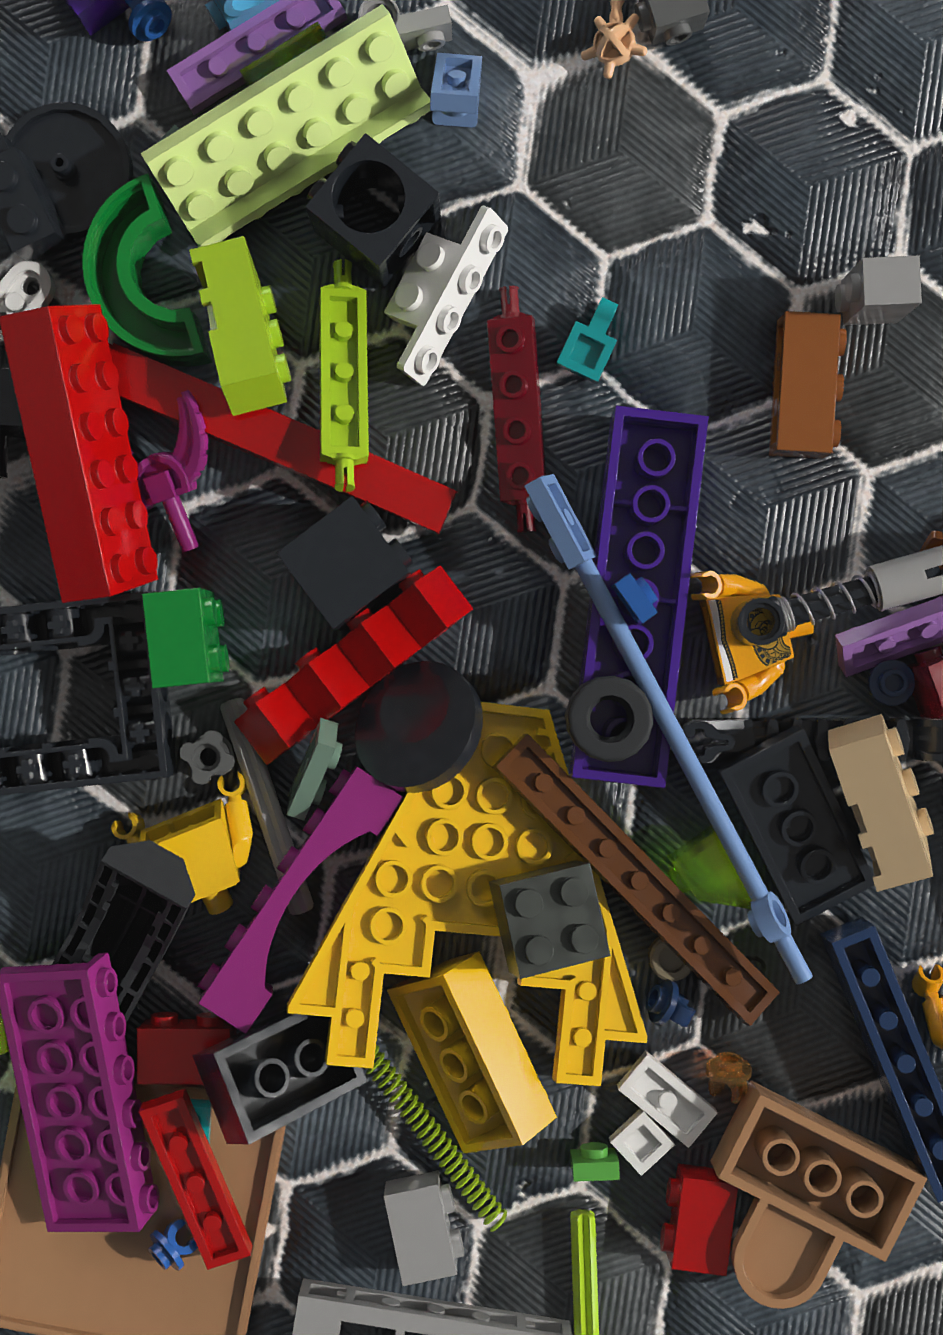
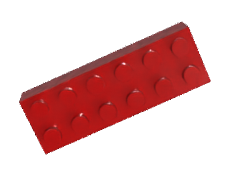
[0,304,158,603]

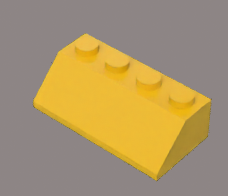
[387,951,557,1153]

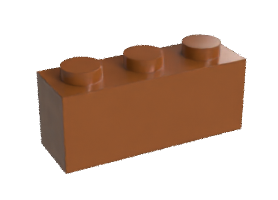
[769,311,847,459]

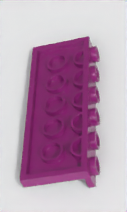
[0,953,160,1232]

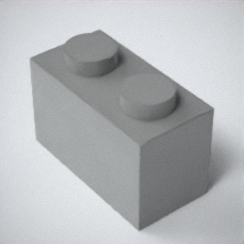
[835,255,922,326]
[384,1170,464,1286]

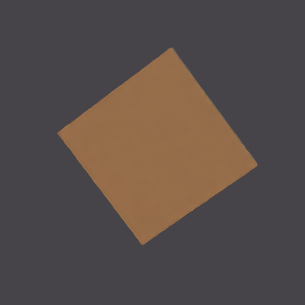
[0,1072,286,1335]

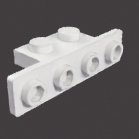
[384,206,508,386]

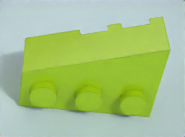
[189,236,291,416]

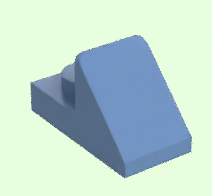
[430,53,482,128]

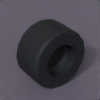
[565,676,653,762]

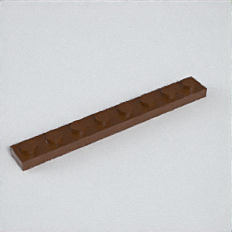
[492,734,780,1026]

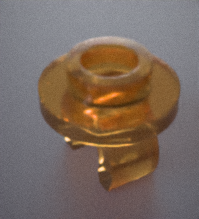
[706,1052,752,1104]

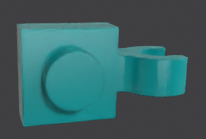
[556,297,619,384]

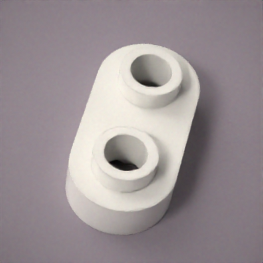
[0,261,56,345]

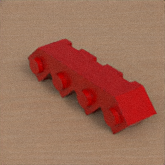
[234,565,473,765]

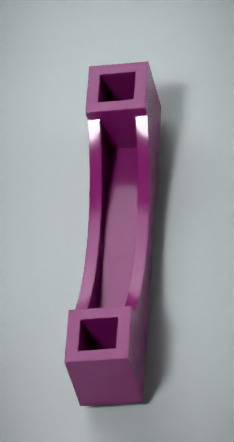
[197,765,404,1034]

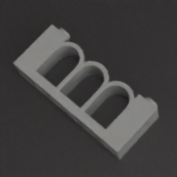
[292,1278,572,1335]

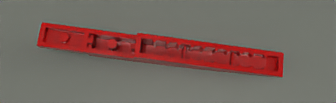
[109,343,457,534]

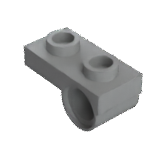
[358,0,452,52]

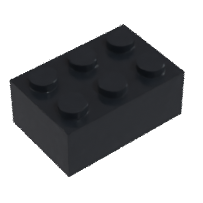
[192,1011,368,1145]

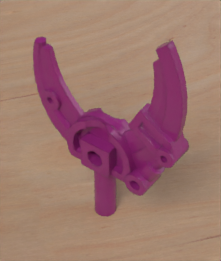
[131,390,208,553]

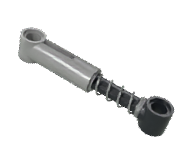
[730,545,943,646]

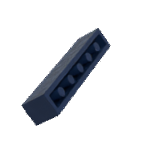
[820,917,943,1203]

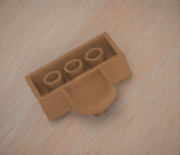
[710,1081,928,1309]

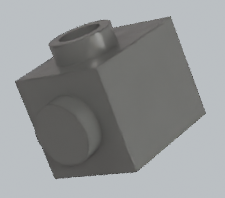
[634,0,710,46]

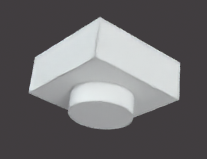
[609,1108,675,1176]

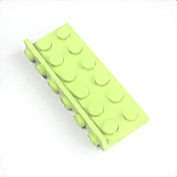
[141,4,430,247]

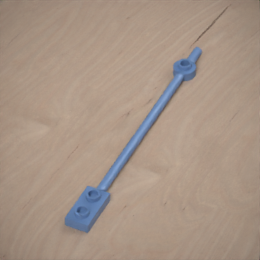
[524,474,813,985]

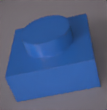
[610,573,658,625]

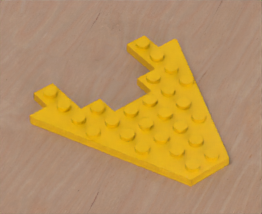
[286,702,647,1086]

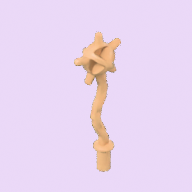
[581,0,647,79]

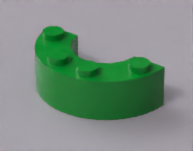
[82,173,213,367]

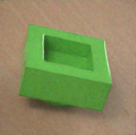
[570,1142,620,1182]

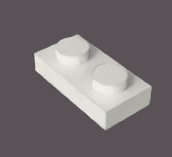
[617,1050,718,1148]

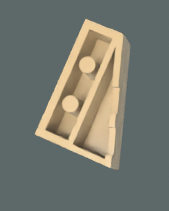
[828,714,934,892]

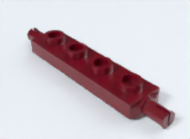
[487,286,546,533]

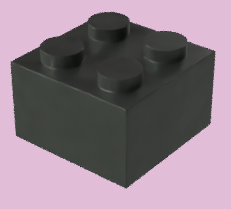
[489,860,611,979]

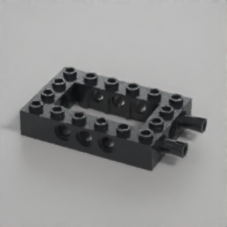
[0,591,178,796]

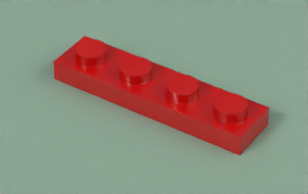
[139,1088,253,1270]

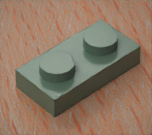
[287,718,342,820]

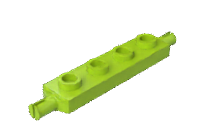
[319,259,369,492]

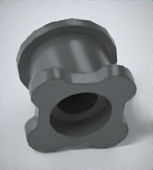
[180,730,235,785]

